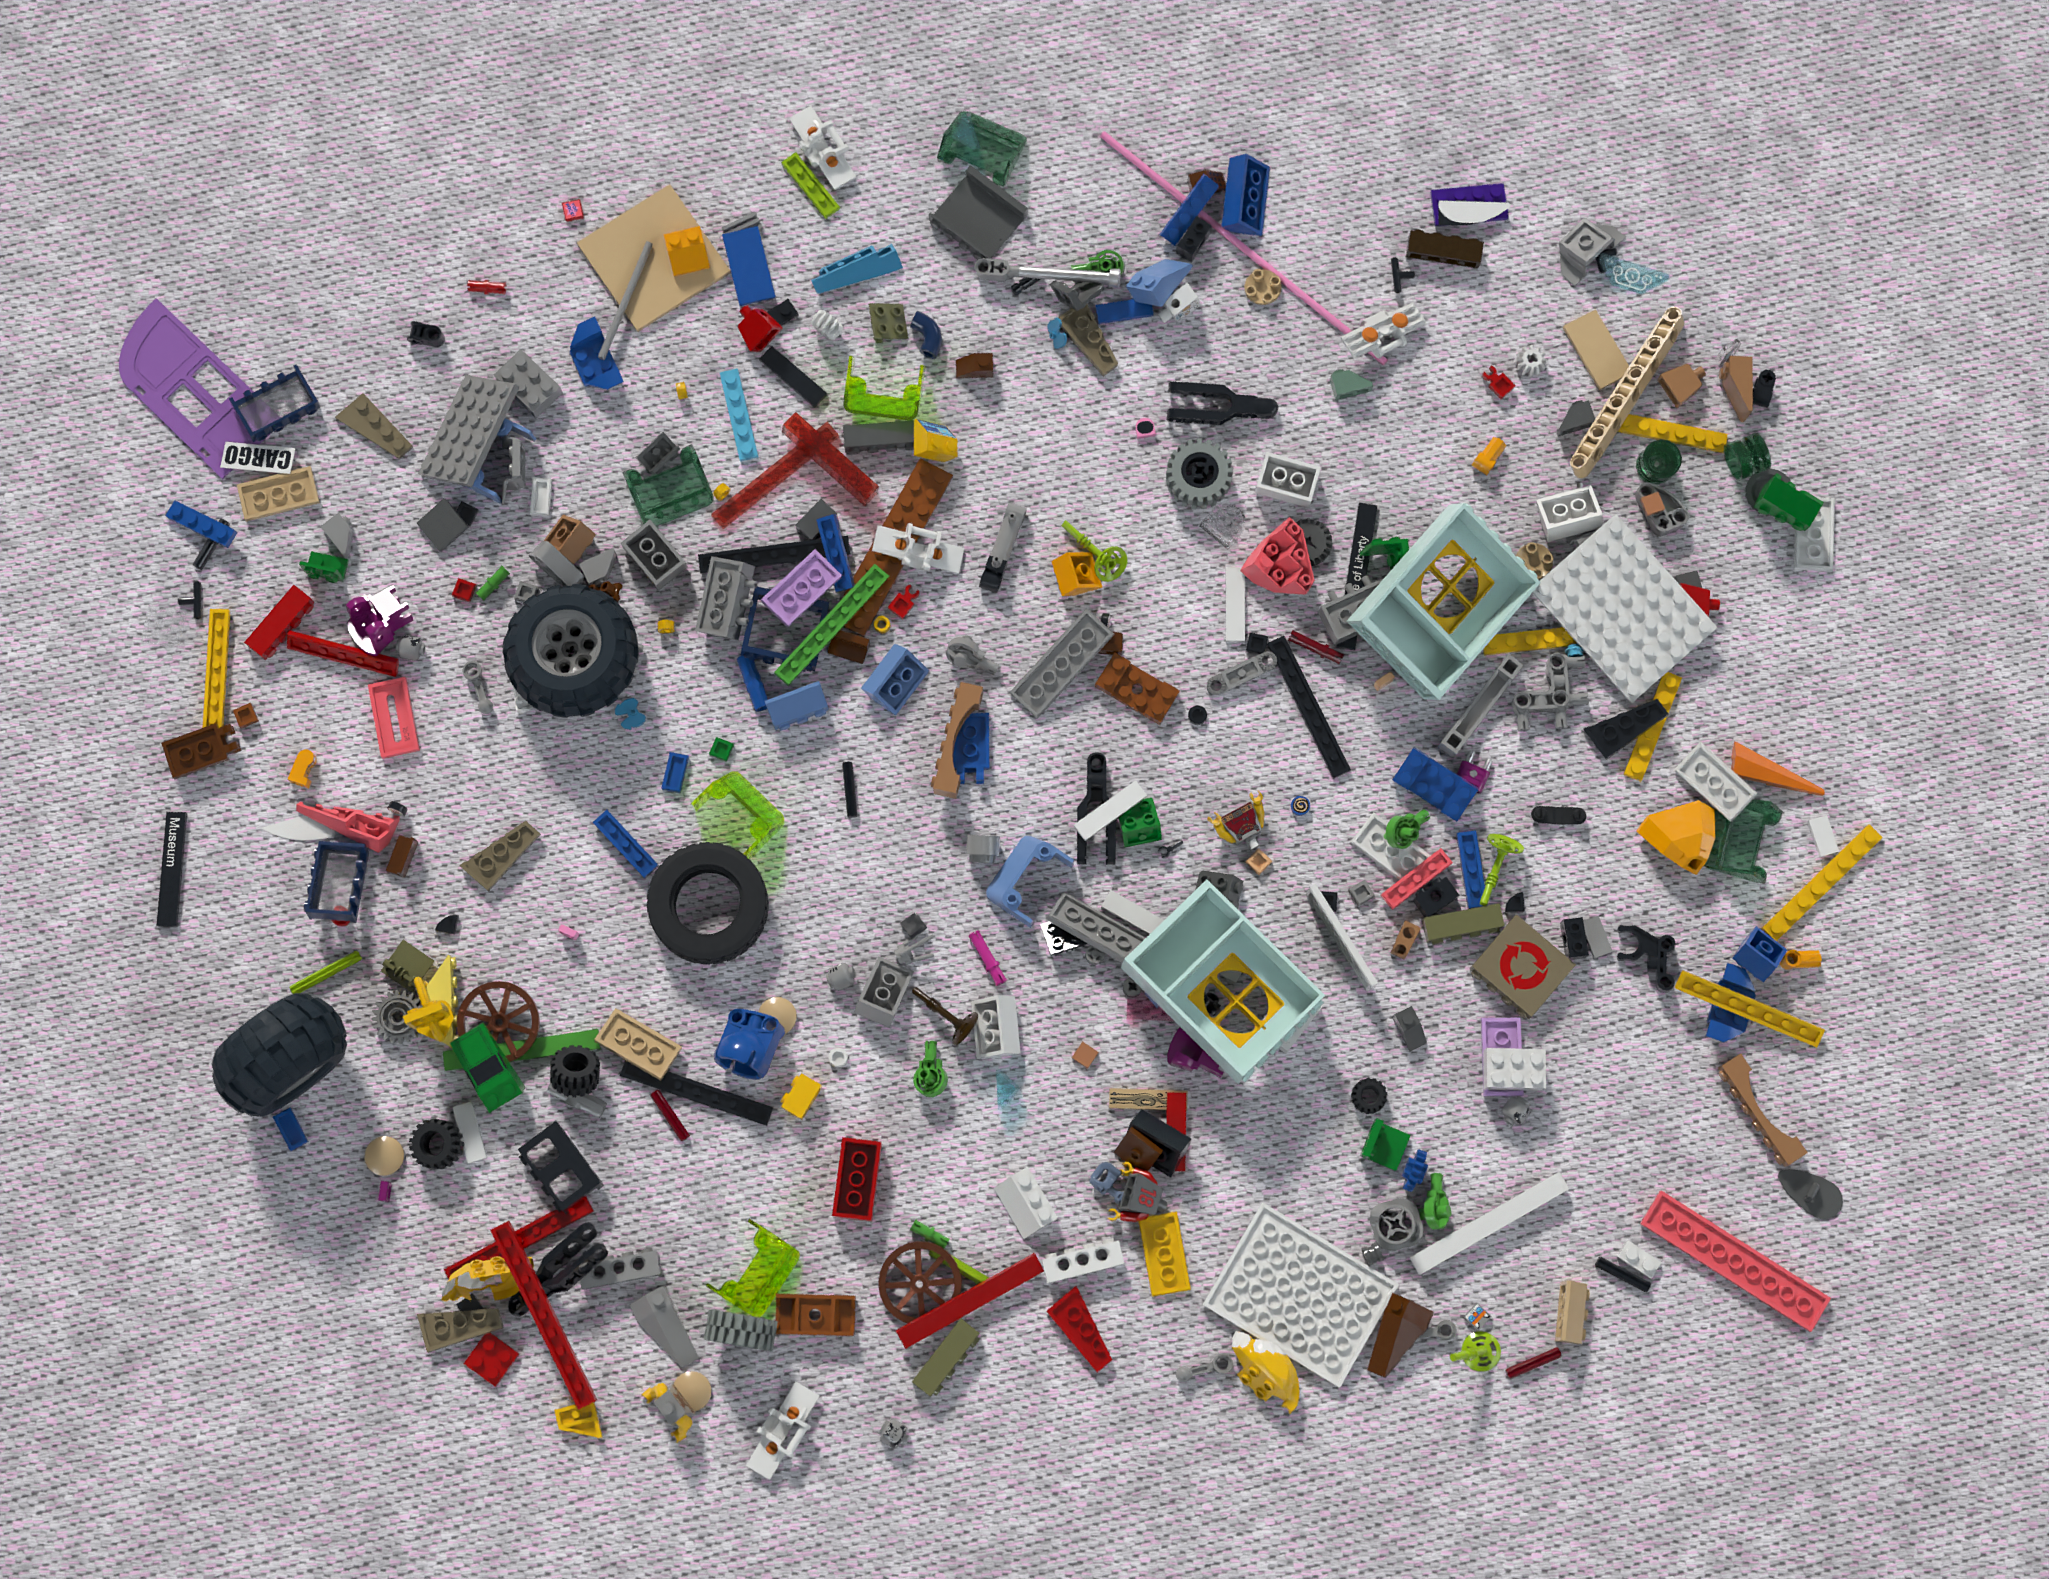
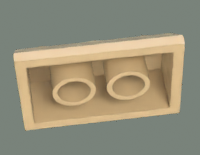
[1555,1280,1590,1344]

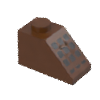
[1187,170,1226,193]

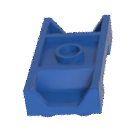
[1392,747,1479,822]

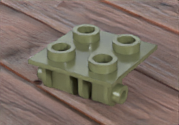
[868,303,909,343]
[381,940,435,993]

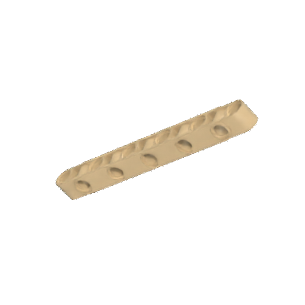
[1570,307,1685,478]

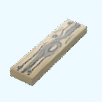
[1109,1088,1188,1111]

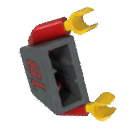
[1107,1162,1168,1222]

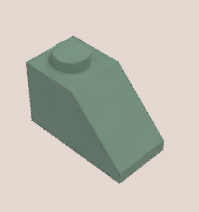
[1330,369,1373,400]

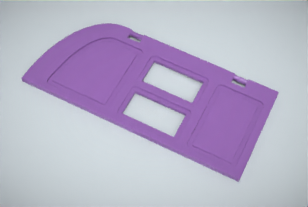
[119,298,281,479]

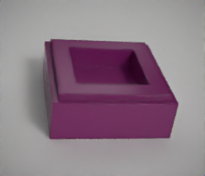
[378,1181,392,1202]

